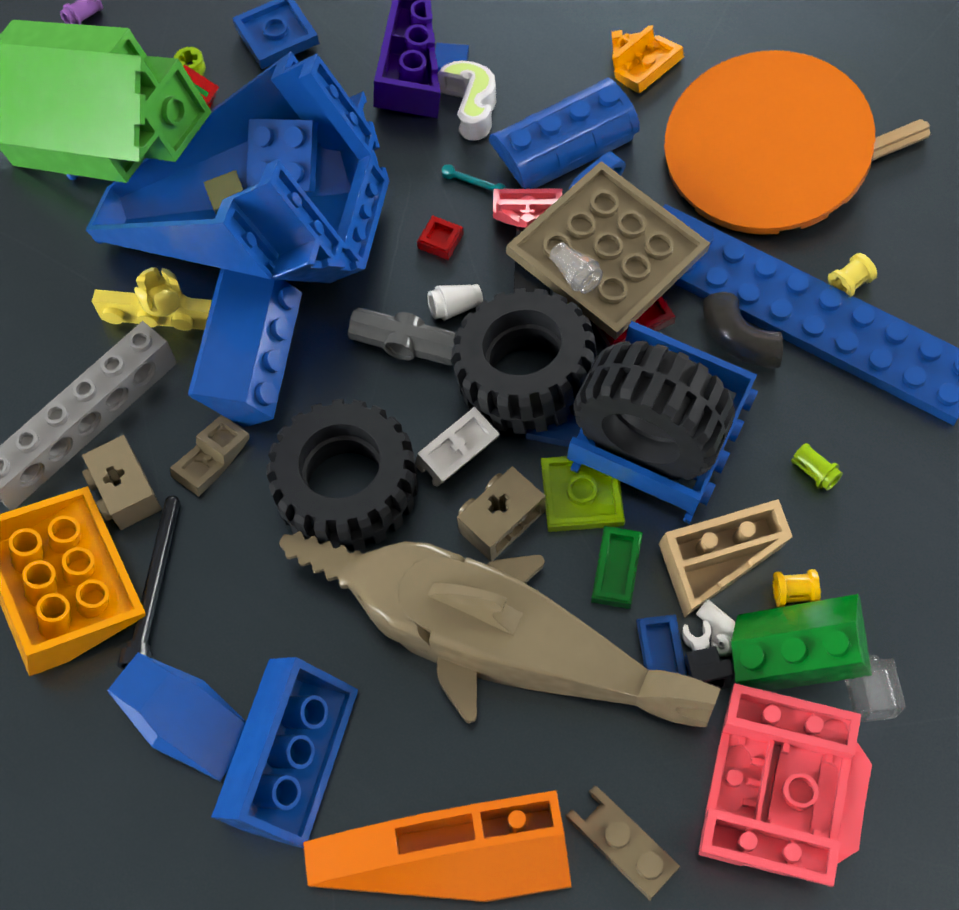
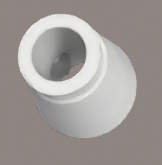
[427,284,483,321]

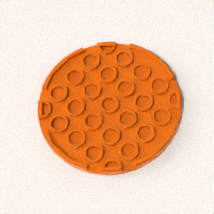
[664,50,875,235]

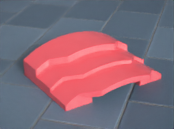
[698,683,872,887]

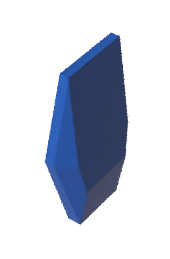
[107,653,246,782]

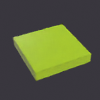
[541,456,625,532]

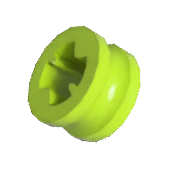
[174,47,206,75]

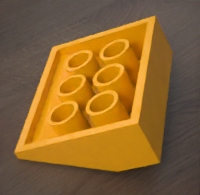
[0,486,145,677]

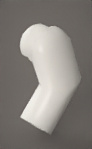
[696,600,736,657]

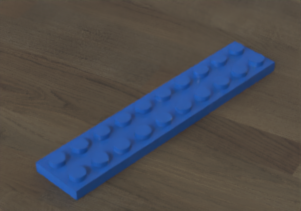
[663,204,959,426]

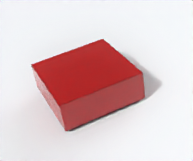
[417,215,464,260]

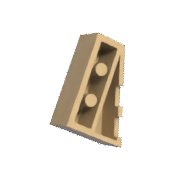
[659,499,793,618]

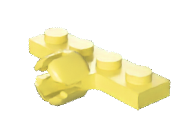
[92,267,212,331]

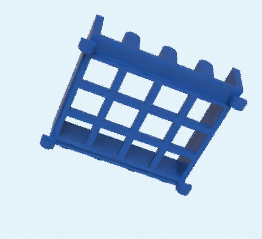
[567,321,758,524]

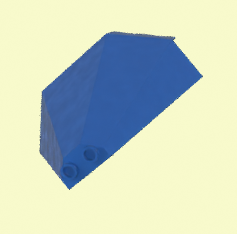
[86,51,389,283]

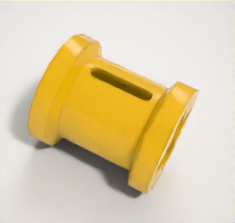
[773,569,821,607]

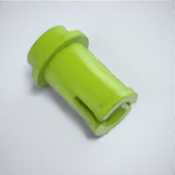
[791,443,843,490]

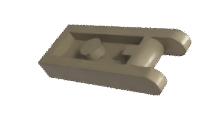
[565,785,680,900]

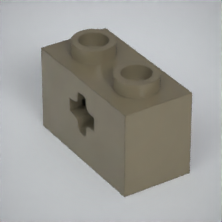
[82,435,162,530]
[457,466,546,562]

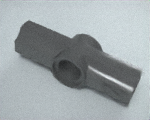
[348,307,456,366]

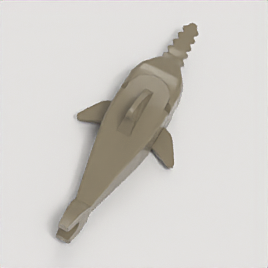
[279,531,721,727]

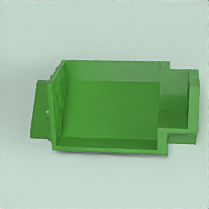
[0,20,212,183]

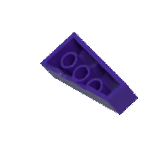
[373,0,441,118]

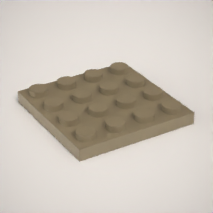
[506,161,710,340]

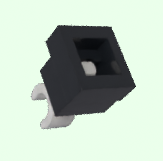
[682,620,735,689]

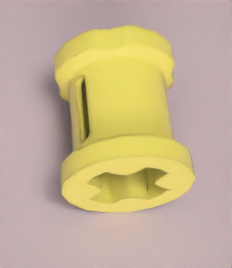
[828,253,877,297]

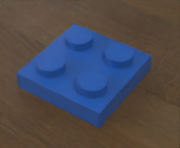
[232,0,319,69]
[246,119,318,192]

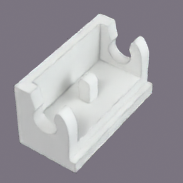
[416,407,500,487]

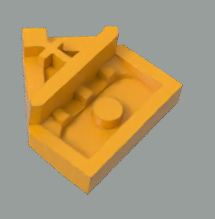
[612,25,684,94]

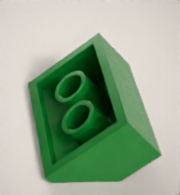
[731,594,872,691]

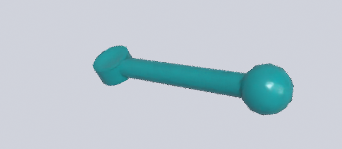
[441,164,506,192]

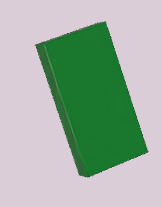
[591,526,643,609]

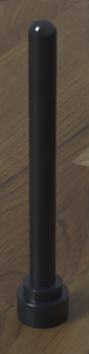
[117,495,180,670]

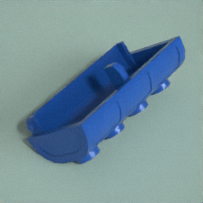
[489,77,640,189]

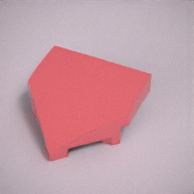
[493,189,563,228]

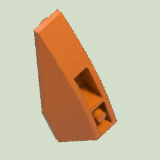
[303,790,571,902]

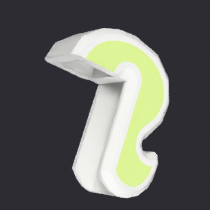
[438,60,496,141]

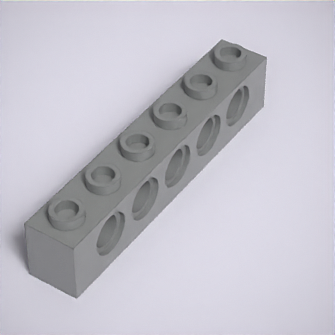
[0,321,177,511]

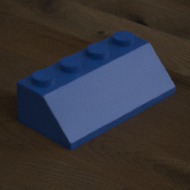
[188,268,302,428]
[211,657,359,848]

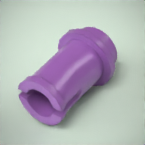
[60,0,103,25]

